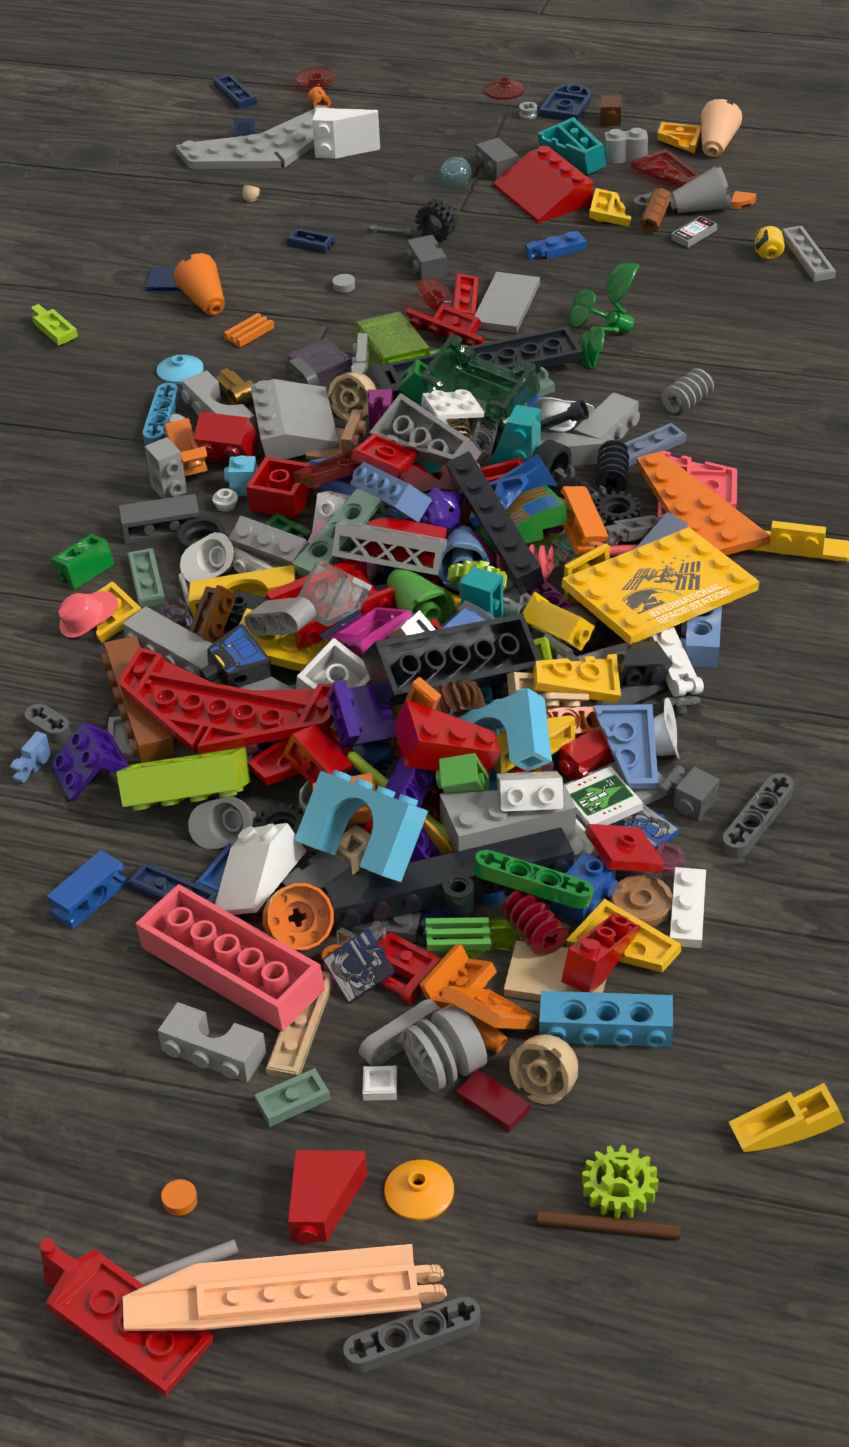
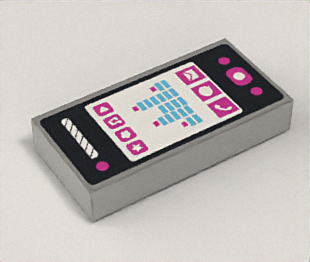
[671,216,717,248]

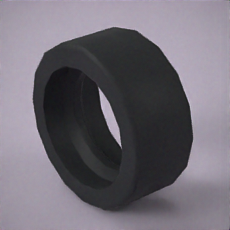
[533,439,572,490]
[177,517,226,556]

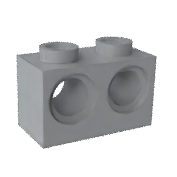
[145,437,187,499]

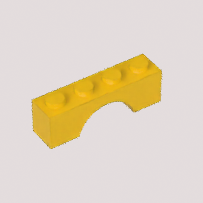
[188,565,299,617]

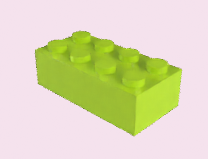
[116,747,251,810]

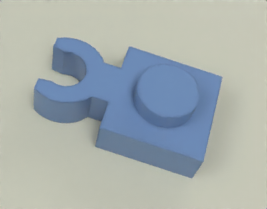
[10,731,51,783]

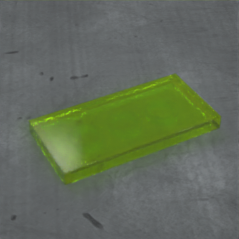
[357,311,430,364]

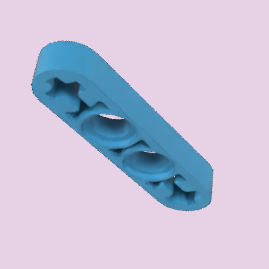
[143,383,179,445]

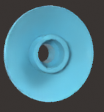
[157,355,204,384]

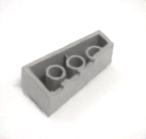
[369,393,482,466]
[440,786,576,852]

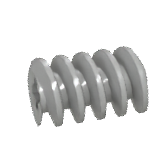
[661,368,714,414]

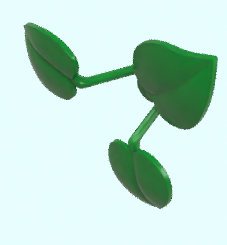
[569,263,640,370]

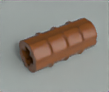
[640,188,671,233]

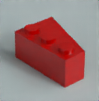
[393,699,501,775]

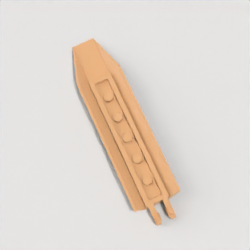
[123,1244,447,1331]

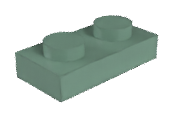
[254,1068,331,1127]

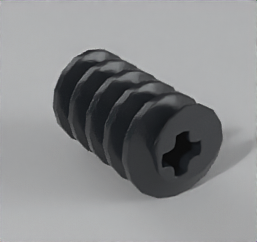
[596,440,629,494]

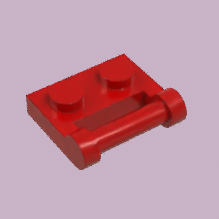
[357,932,442,1005]

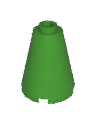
[387,568,455,625]

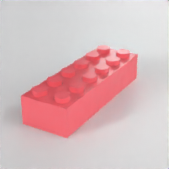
[135,884,325,1032]

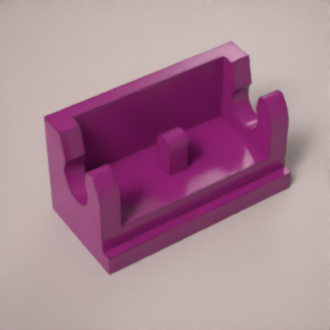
[367,389,393,431]

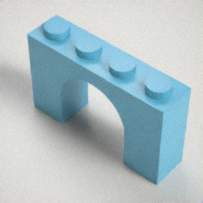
[438,688,552,794]
[294,770,428,882]

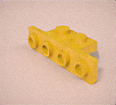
[748,521,849,562]

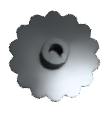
[661,696,701,713]

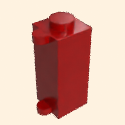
[559,726,615,780]

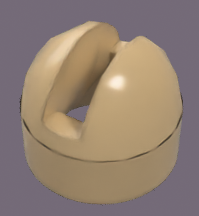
[242,185,260,202]

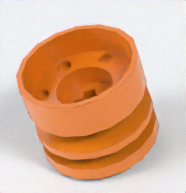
[262,883,334,951]

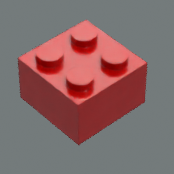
[193,411,259,463]
[246,456,316,519]

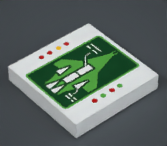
[565,766,643,826]

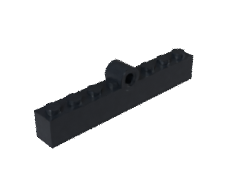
[324,827,574,931]

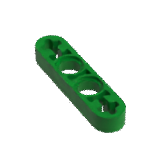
[472,850,594,909]

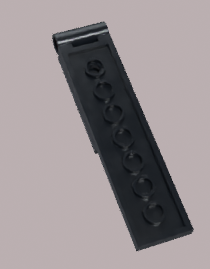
[366,326,583,402]

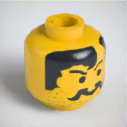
[754,226,785,259]

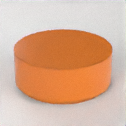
[161,1179,197,1216]

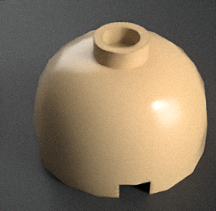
[328,372,377,422]
[510,1034,578,1105]

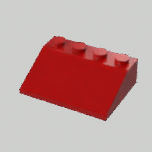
[494,146,593,223]

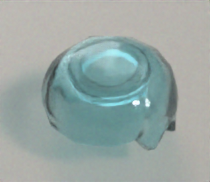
[440,157,473,185]

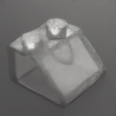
[298,558,372,627]

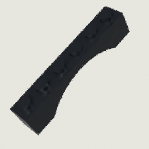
[446,451,544,596]

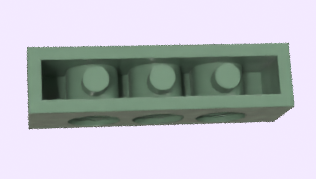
[293,488,388,579]

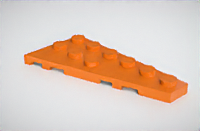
[636,452,771,555]

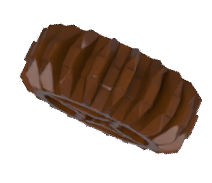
[433,680,485,718]

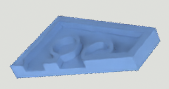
[593,704,658,789]

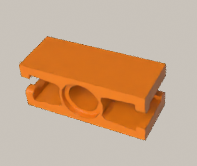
[559,486,609,554]

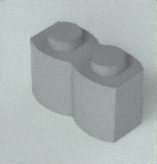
[604,128,648,164]

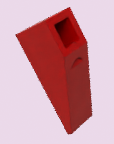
[561,914,641,992]

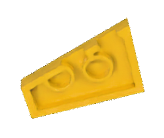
[533,654,621,703]
[566,899,681,973]

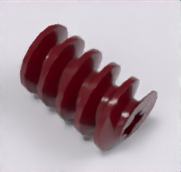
[502,890,567,956]

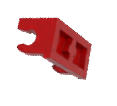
[283,724,353,786]

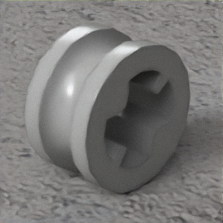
[519,102,537,120]

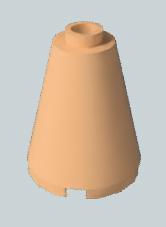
[701,99,742,157]

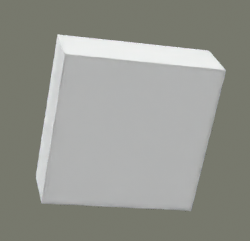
[363,1066,397,1101]

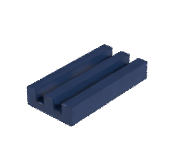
[286,228,335,254]

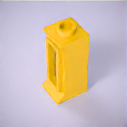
[523,591,595,651]

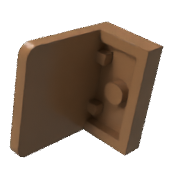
[305,410,367,464]

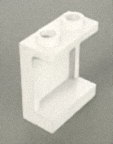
[496,771,563,811]

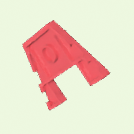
[657,451,737,519]

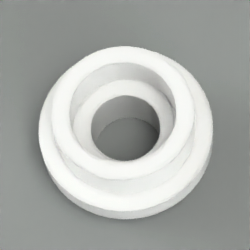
[212,489,238,512]

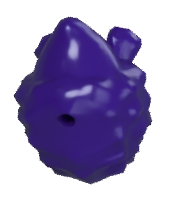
[412,488,463,533]

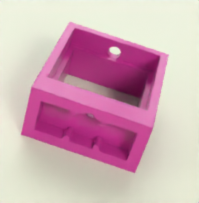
[327,607,412,660]

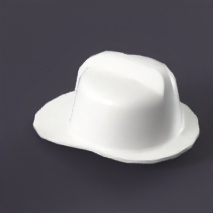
[535,397,594,432]
[180,532,236,582]
[653,697,679,760]

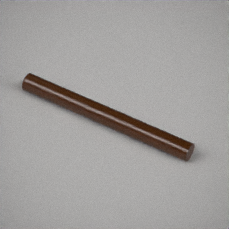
[537,1210,681,1240]

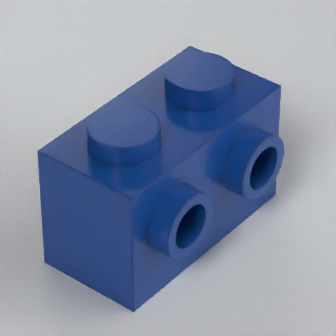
[551,852,618,925]

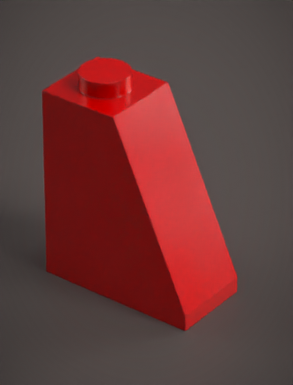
[288,1150,367,1244]

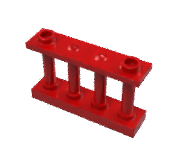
[265,559,395,650]

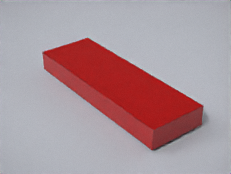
[452,274,479,316]

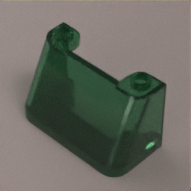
[421,334,540,421]

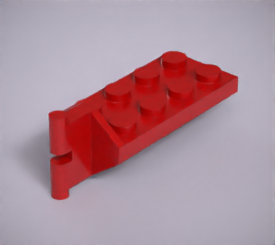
[40,1238,213,1397]

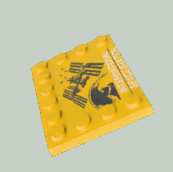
[561,527,759,645]

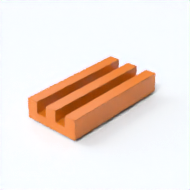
[224,313,274,348]

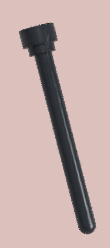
[492,400,589,450]

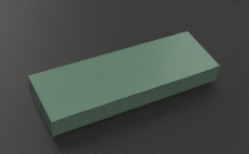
[127,548,166,608]

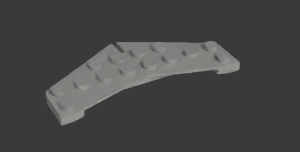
[176,105,328,169]

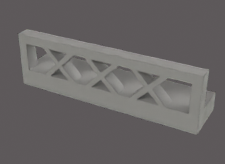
[332,520,447,575]

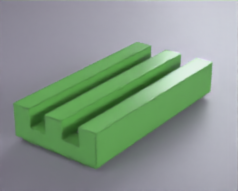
[425,917,491,951]

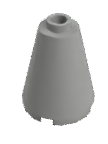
[669,165,732,213]

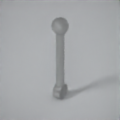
[178,573,192,612]

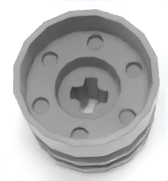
[402,1004,487,1092]

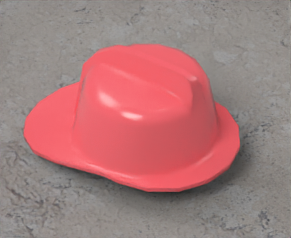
[58,591,118,638]

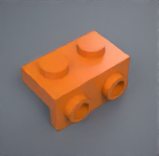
[420,944,497,1009]

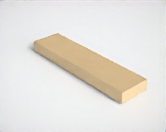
[266,971,335,1079]

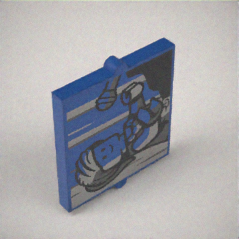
[613,804,680,850]

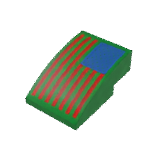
[475,485,567,552]

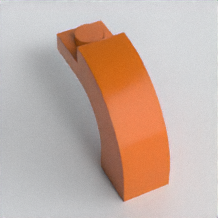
[163,418,207,476]

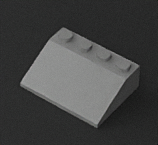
[250,379,340,459]

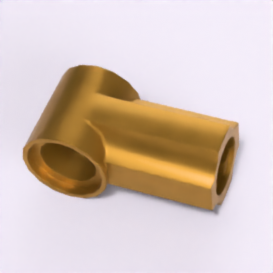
[216,368,254,405]

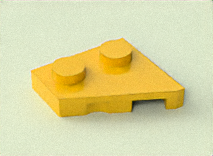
[588,188,631,227]

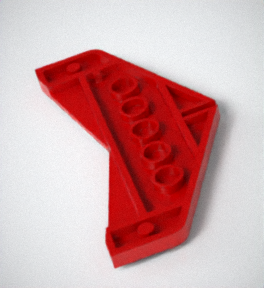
[119,647,334,755]

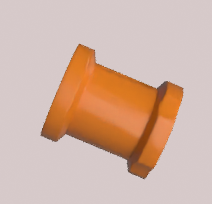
[308,87,331,108]

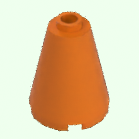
[173,253,225,315]

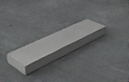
[781,226,836,282]

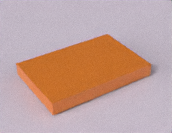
[441,986,540,1030]

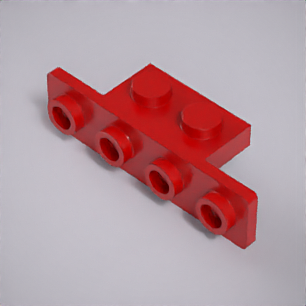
[406,304,485,346]

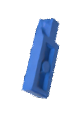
[525,231,587,260]

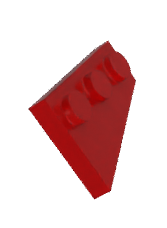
[248,727,354,785]

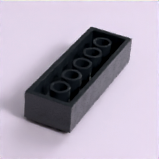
[362,613,541,708]

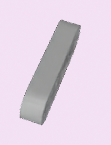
[359,999,441,1066]

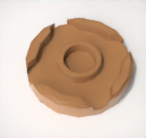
[611,875,673,927]

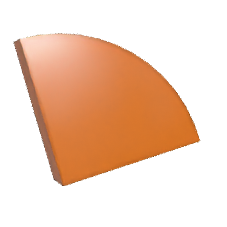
[730,191,756,209]

